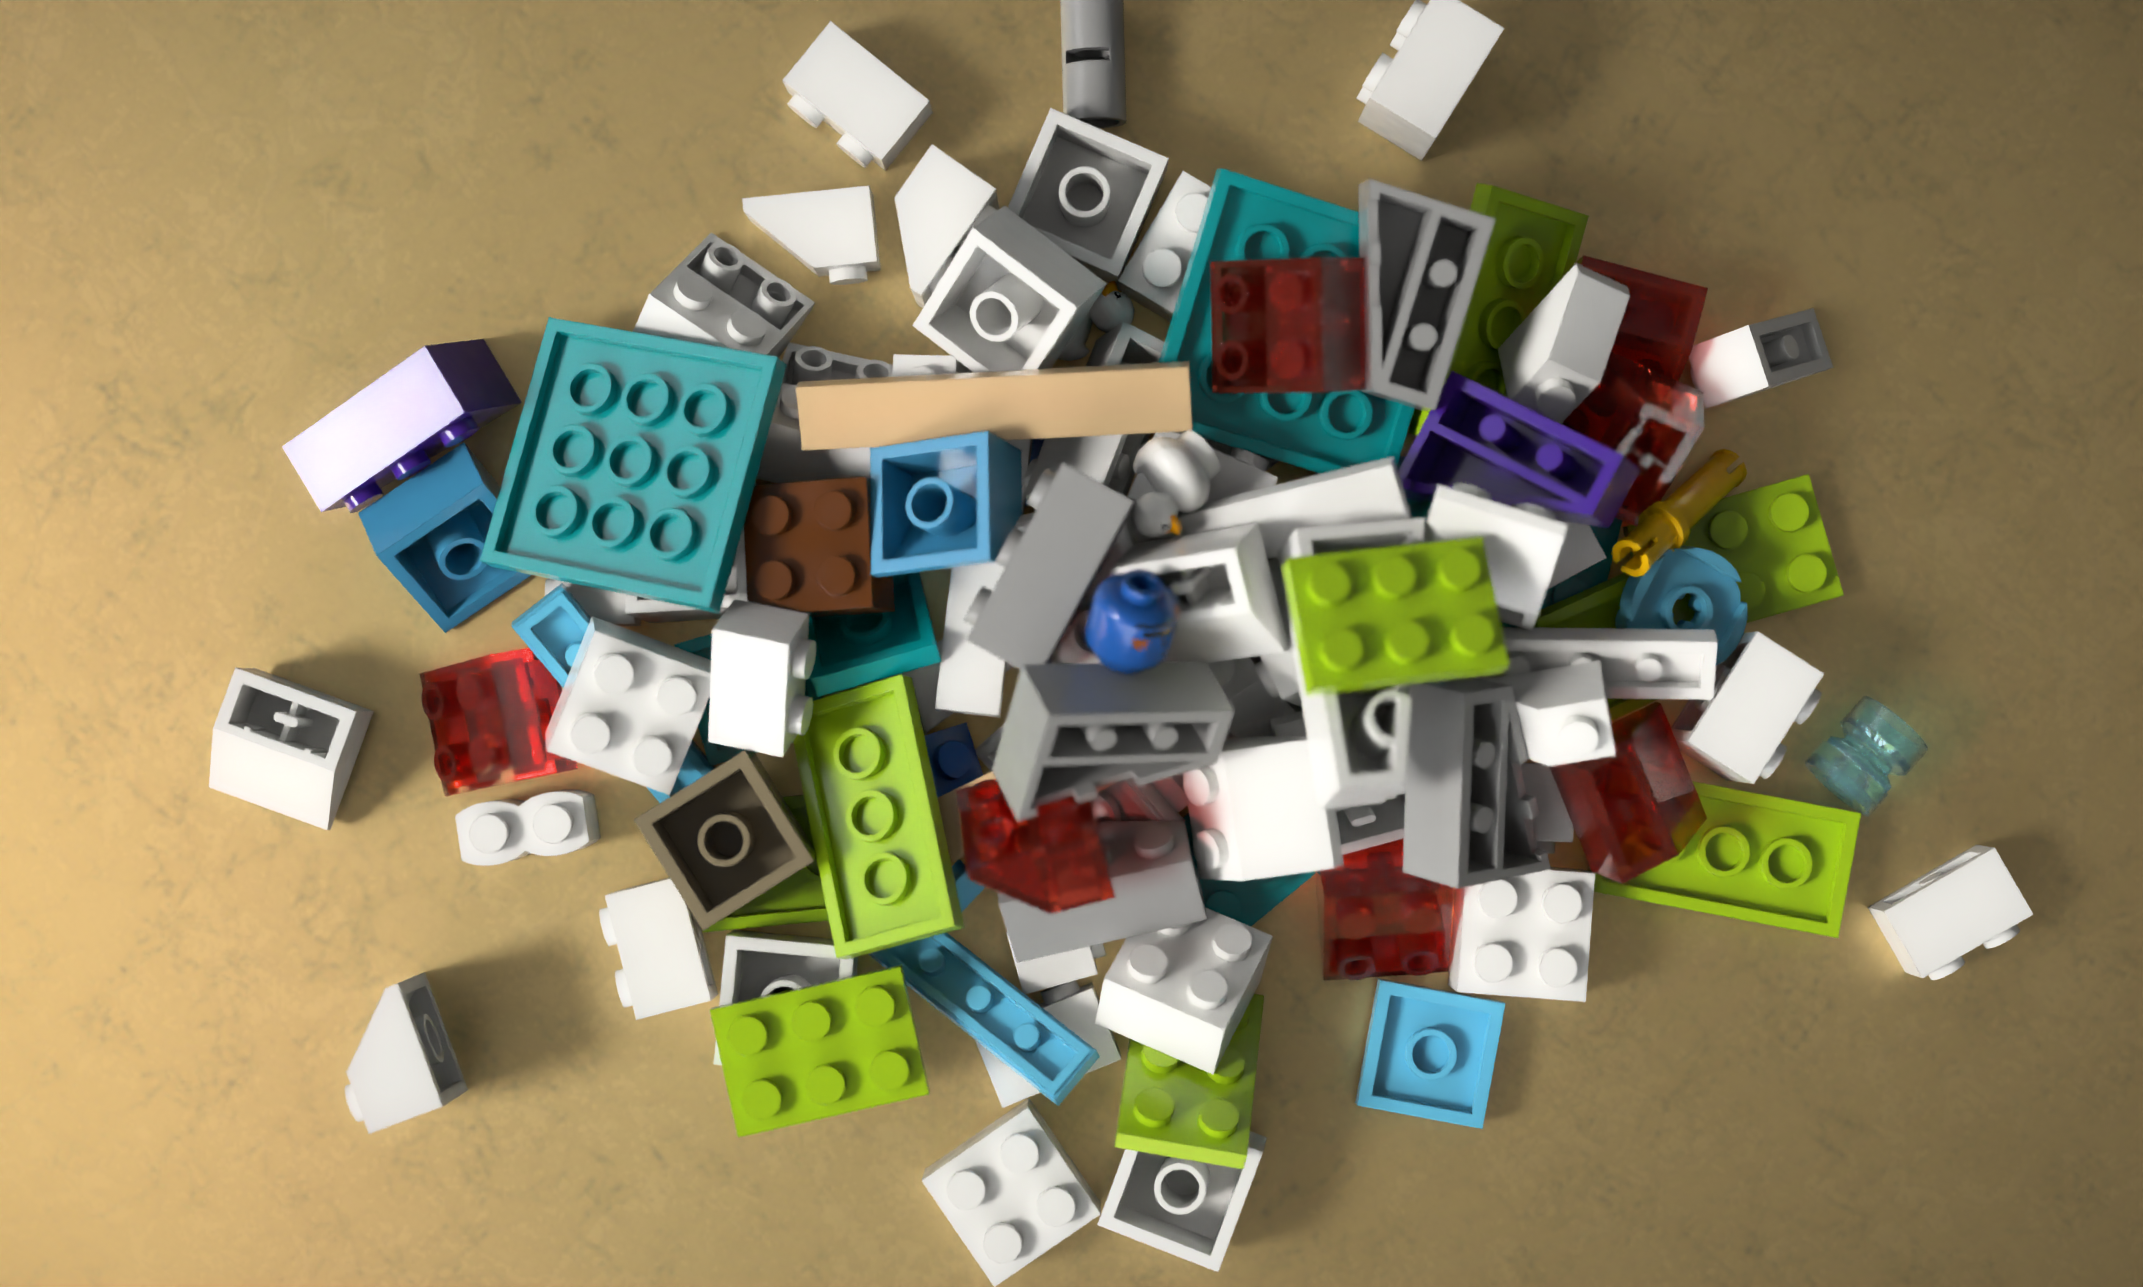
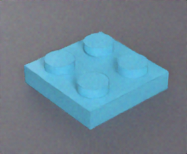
[1355,978,1505,1129]

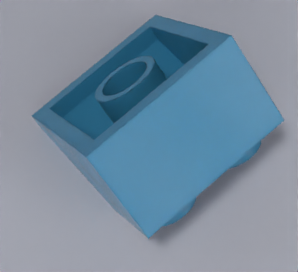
[870,431,1022,577]
[358,442,531,633]

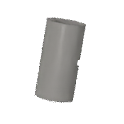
[1060,0,1126,129]

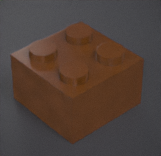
[744,477,895,618]

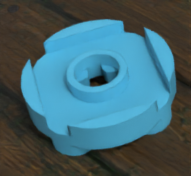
[1615,546,1748,666]

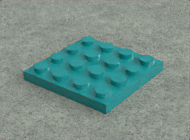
[1158,168,1415,474]
[480,317,787,613]

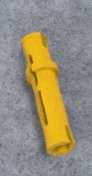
[1612,449,1747,577]

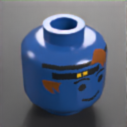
[1085,570,1180,674]

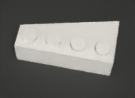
[1278,518,1425,809]

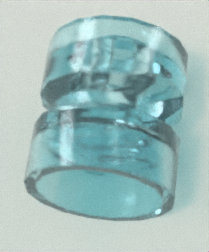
[1804,696,1928,817]

